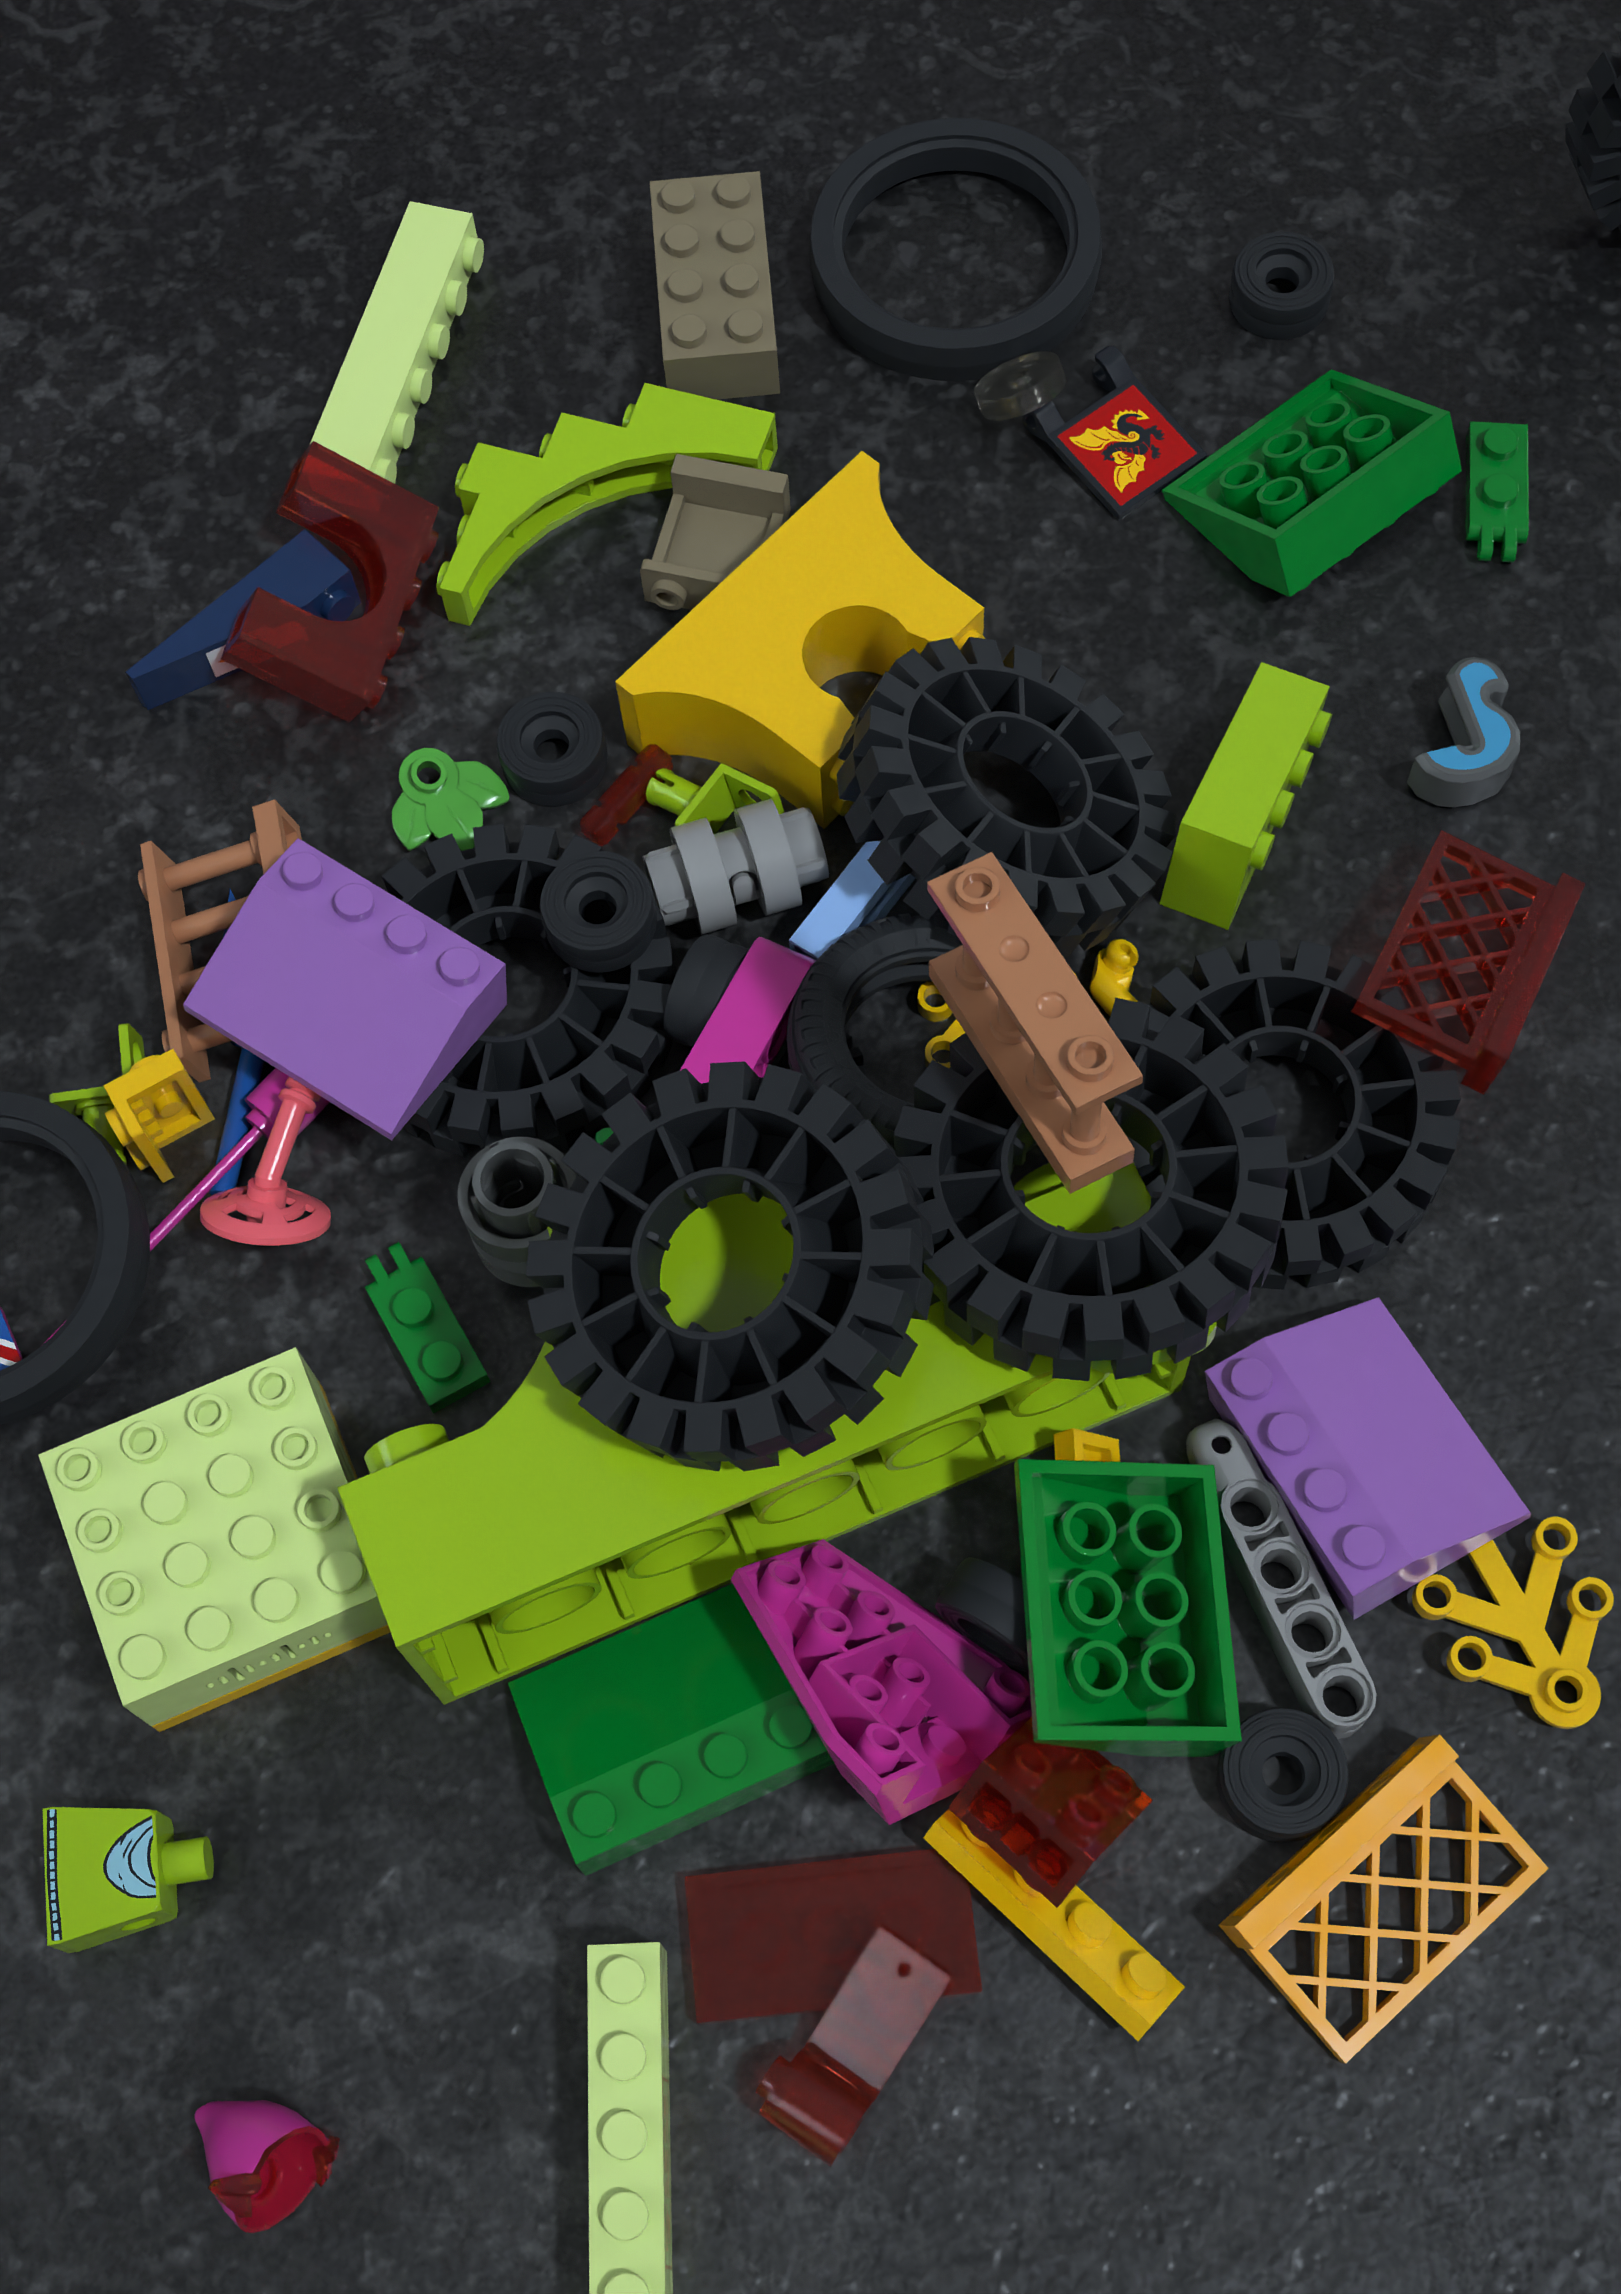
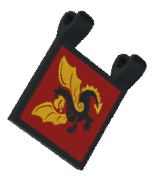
[1022,345,1207,521]

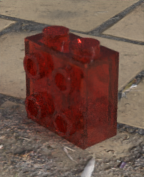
[948,1717,1153,1908]

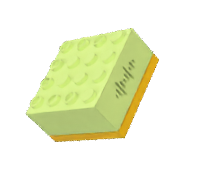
[38,1347,390,1732]

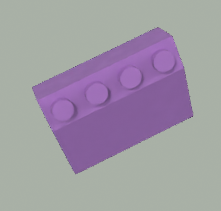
[183,838,507,1141]
[1205,1297,1531,1620]

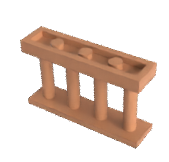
[138,799,302,1083]
[927,852,1143,1194]

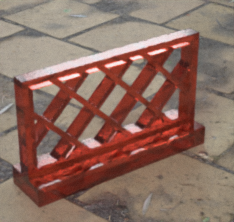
[1351,830,1585,1095]

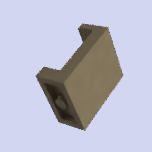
[640,454,791,610]

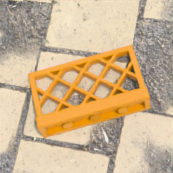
[1219,1734,1549,2064]

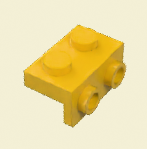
[103,1049,215,1183]

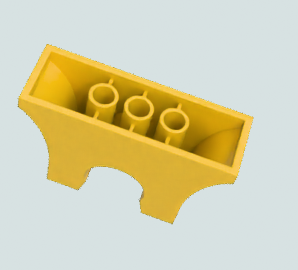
[615,451,985,829]

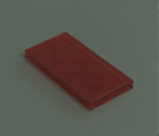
[685,1849,982,2025]

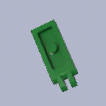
[1466,421,1529,563]
[365,1241,491,1414]

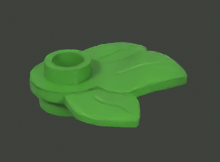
[392,748,510,851]

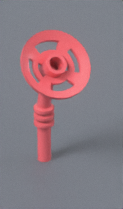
[200,1077,331,1246]

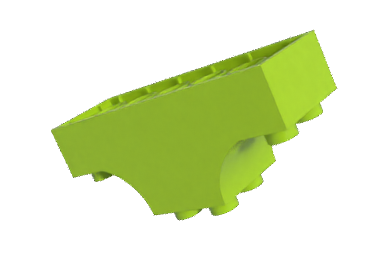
[337,1163,1191,1705]

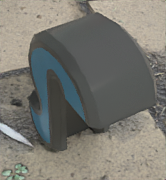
[1407,657,1520,807]

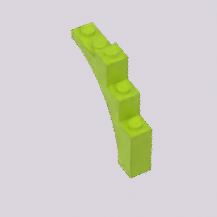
[436,383,778,626]

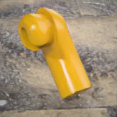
[1090,939,1139,1016]

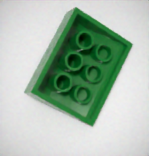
[1162,369,1462,597]
[1014,1459,1242,1757]
[508,1583,834,1876]

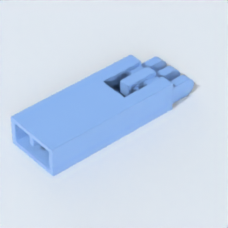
[789,841,915,960]

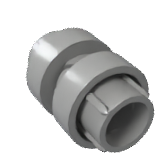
[642,799,829,935]

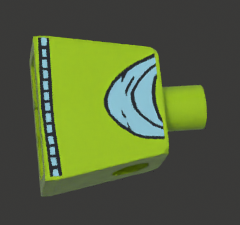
[43,1807,214,1953]

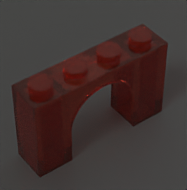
[221,441,439,722]

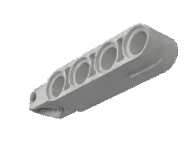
[1186,1419,1377,1739]

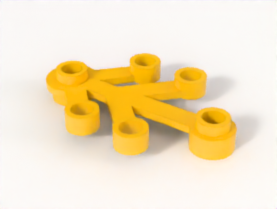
[1412,1517,1614,1729]

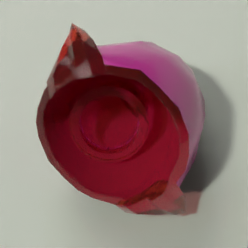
[194,2100,340,2233]

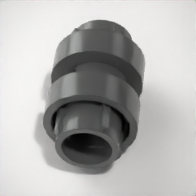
[458,1137,576,1287]

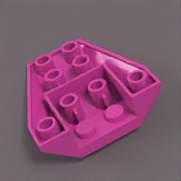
[731,1539,1033,1825]

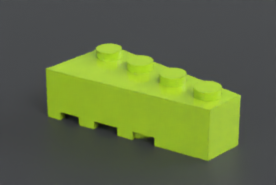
[1160,662,1332,930]

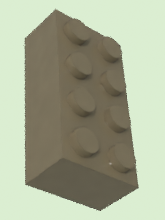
[650,171,780,400]

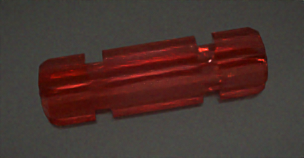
[580,744,673,846]

